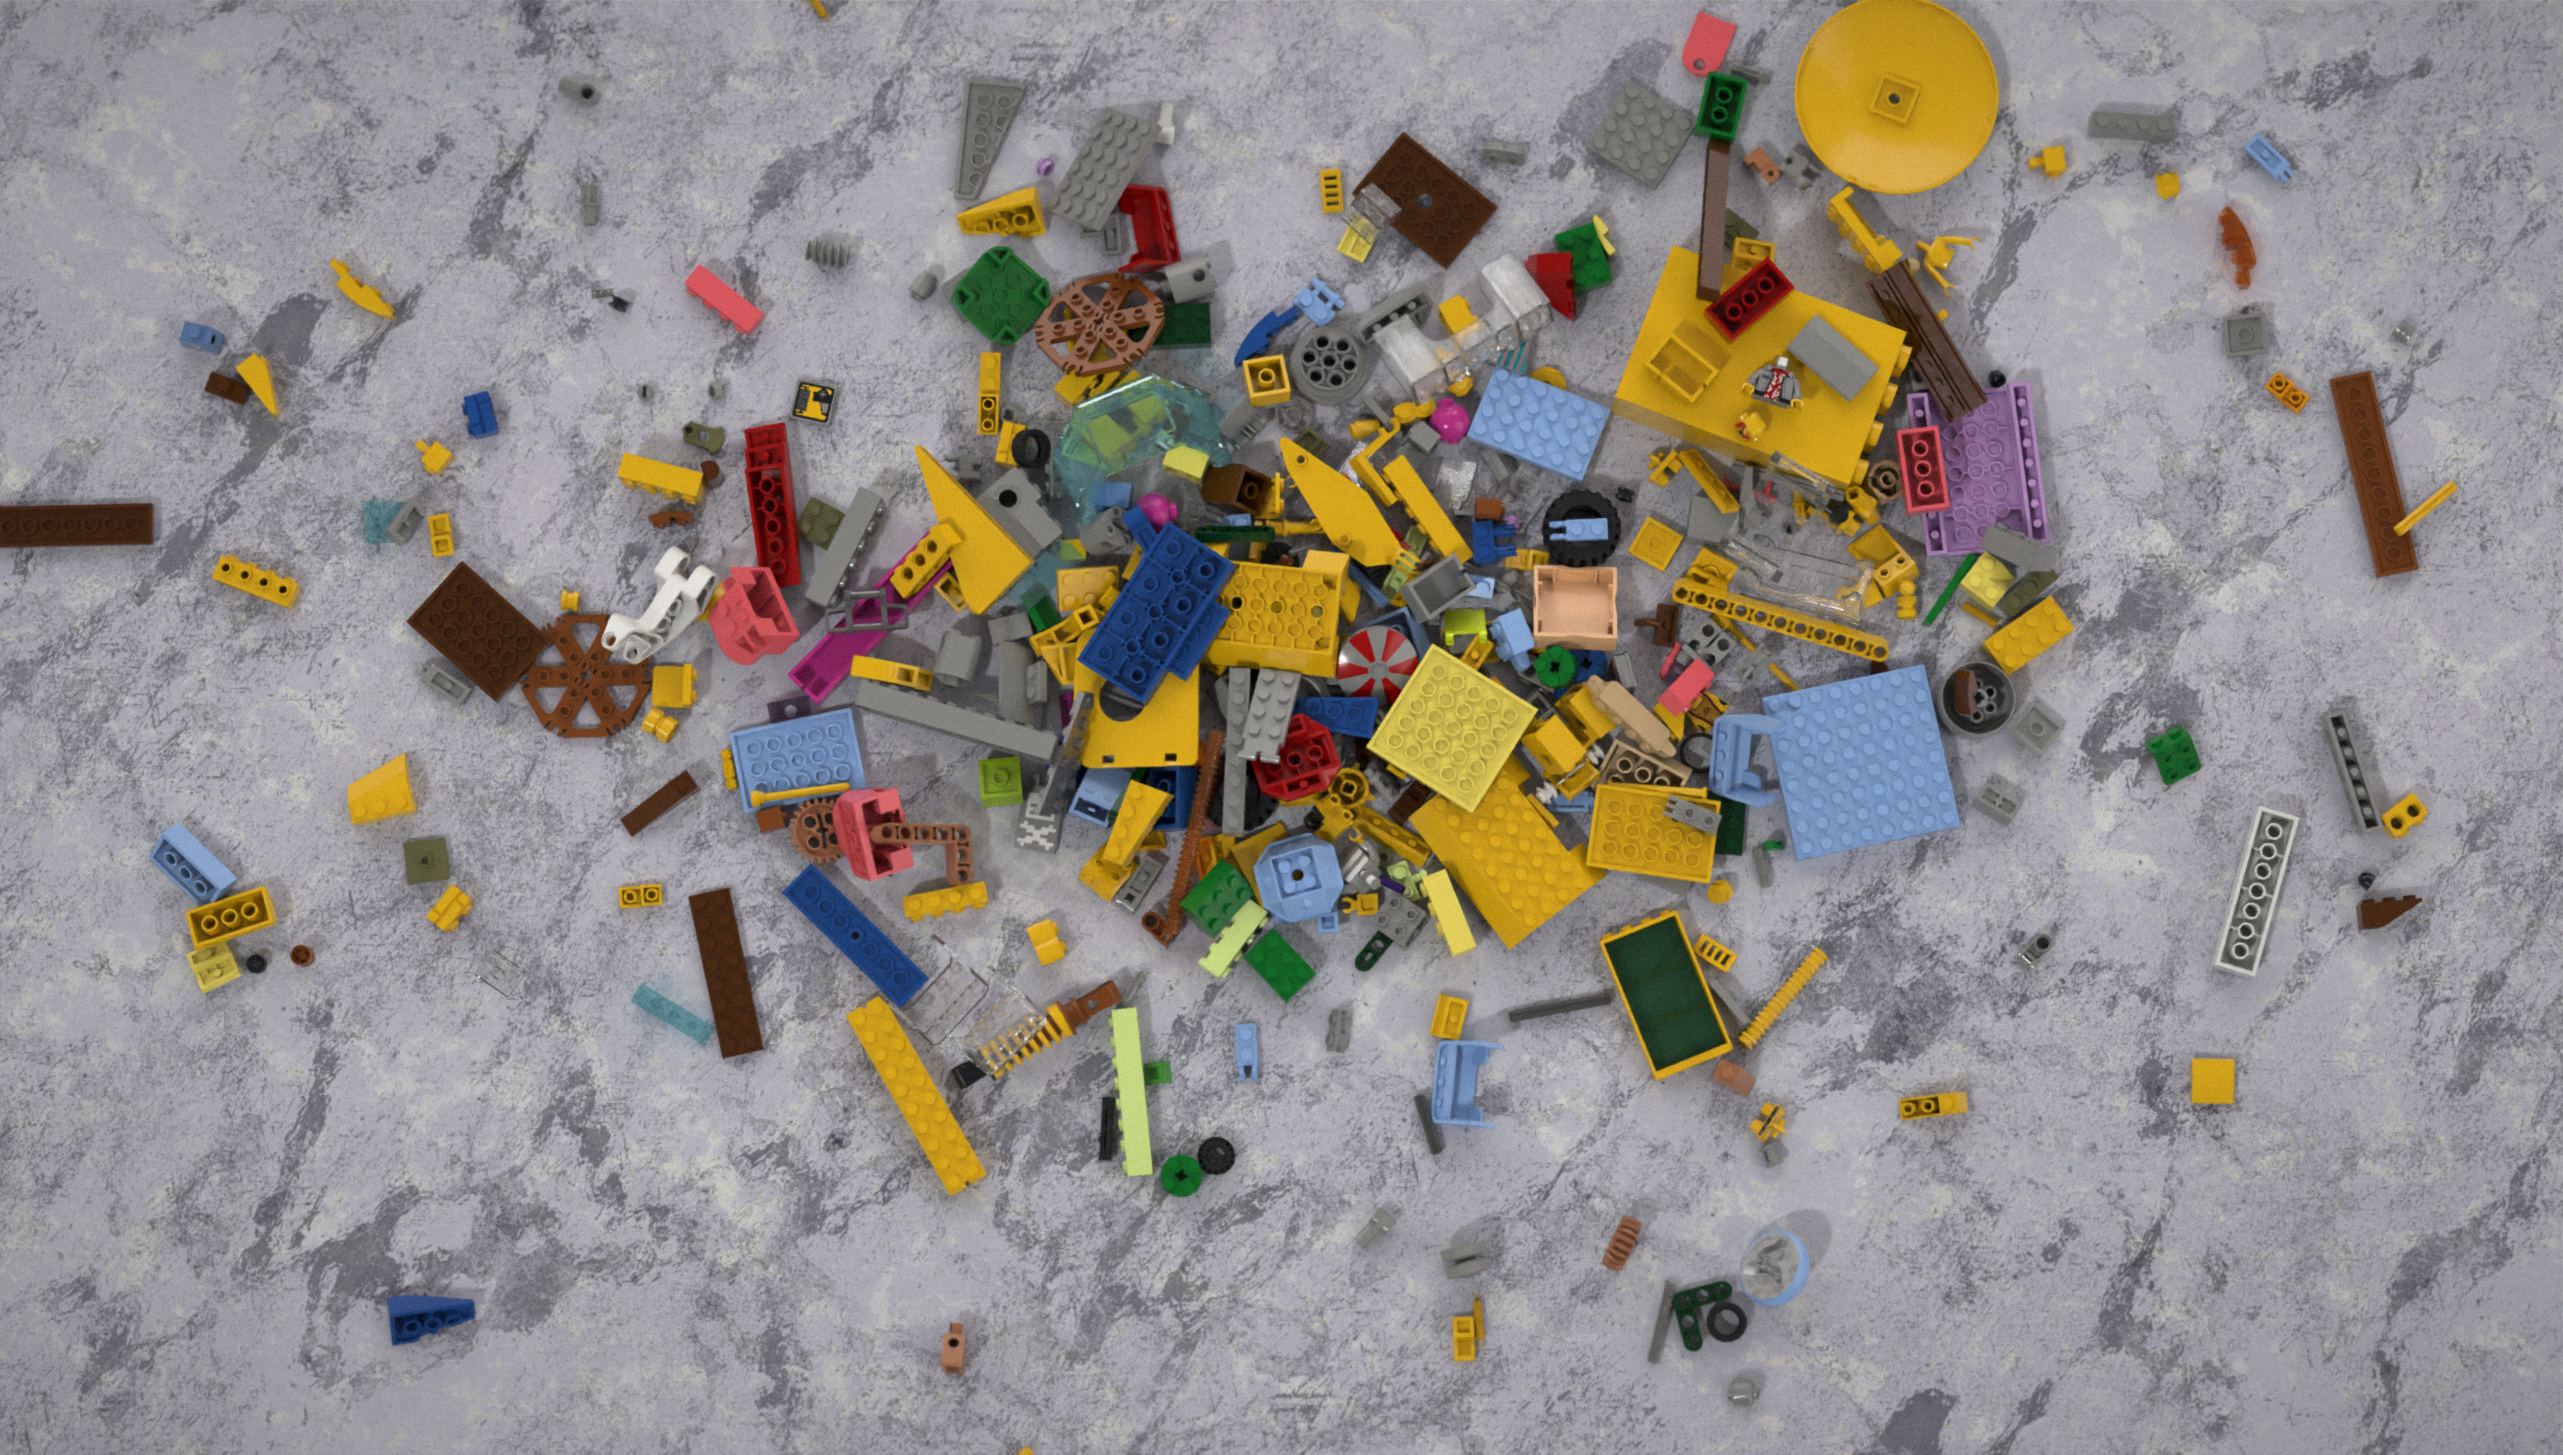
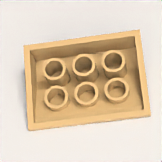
[1588,731,1693,793]

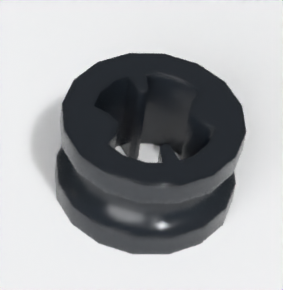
[608,295,629,313]
[1615,487,1635,503]
[246,954,267,974]

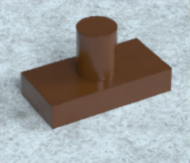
[204,372,251,406]

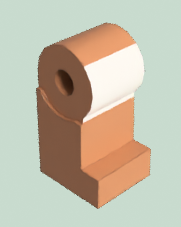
[1742,146,1780,186]

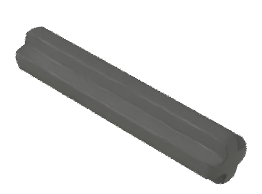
[1414,1094,1442,1155]

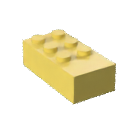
[1419,869,1476,959]

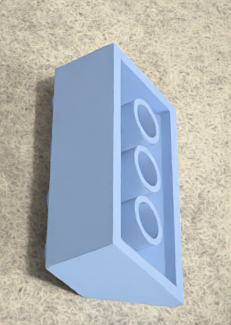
[149,822,238,906]

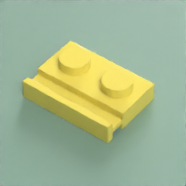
[1337,214,1381,264]

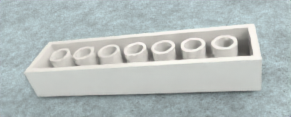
[2210,806,2299,979]

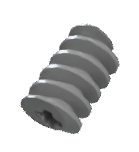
[805,237,850,270]

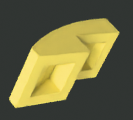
[1592,215,1616,260]

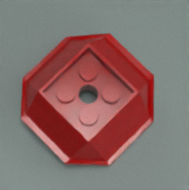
[1251,713,1341,803]

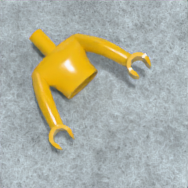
[1916,236,1981,297]

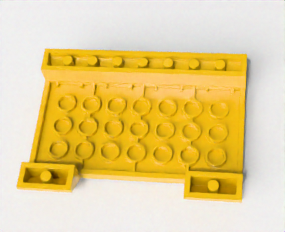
[1408,752,1607,950]

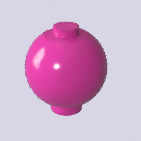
[1429,398,1470,445]
[1135,493,1178,534]

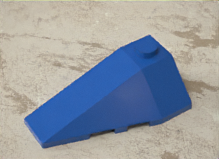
[386,1295,475,1346]

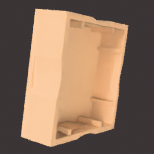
[1533,565,1617,651]

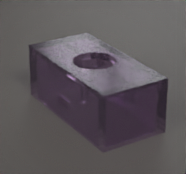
[767,695,813,724]

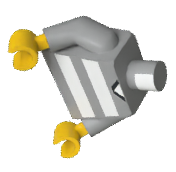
[1339,829,1382,894]

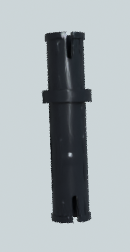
[1098,1097,1115,1161]

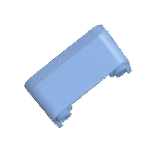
[1708,714,1786,808]
[1431,1040,1504,1129]

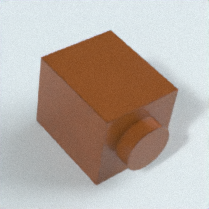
[756,806,789,834]

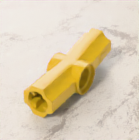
[1845,485,1881,526]

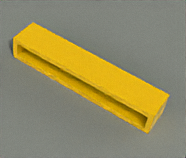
[1380,454,1474,564]

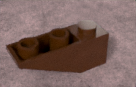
[2356,895,2423,930]

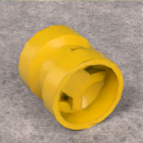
[1896,596,1917,619]

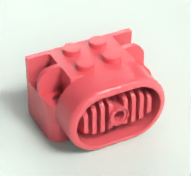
[708,567,800,665]
[832,787,914,882]

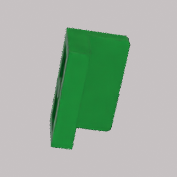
[1020,588,1061,633]

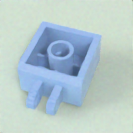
[1487,608,1535,672]

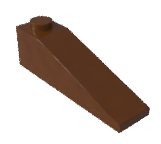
[621,770,700,837]

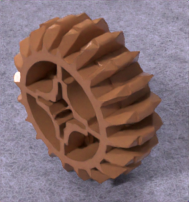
[1602,1216,1642,1272]

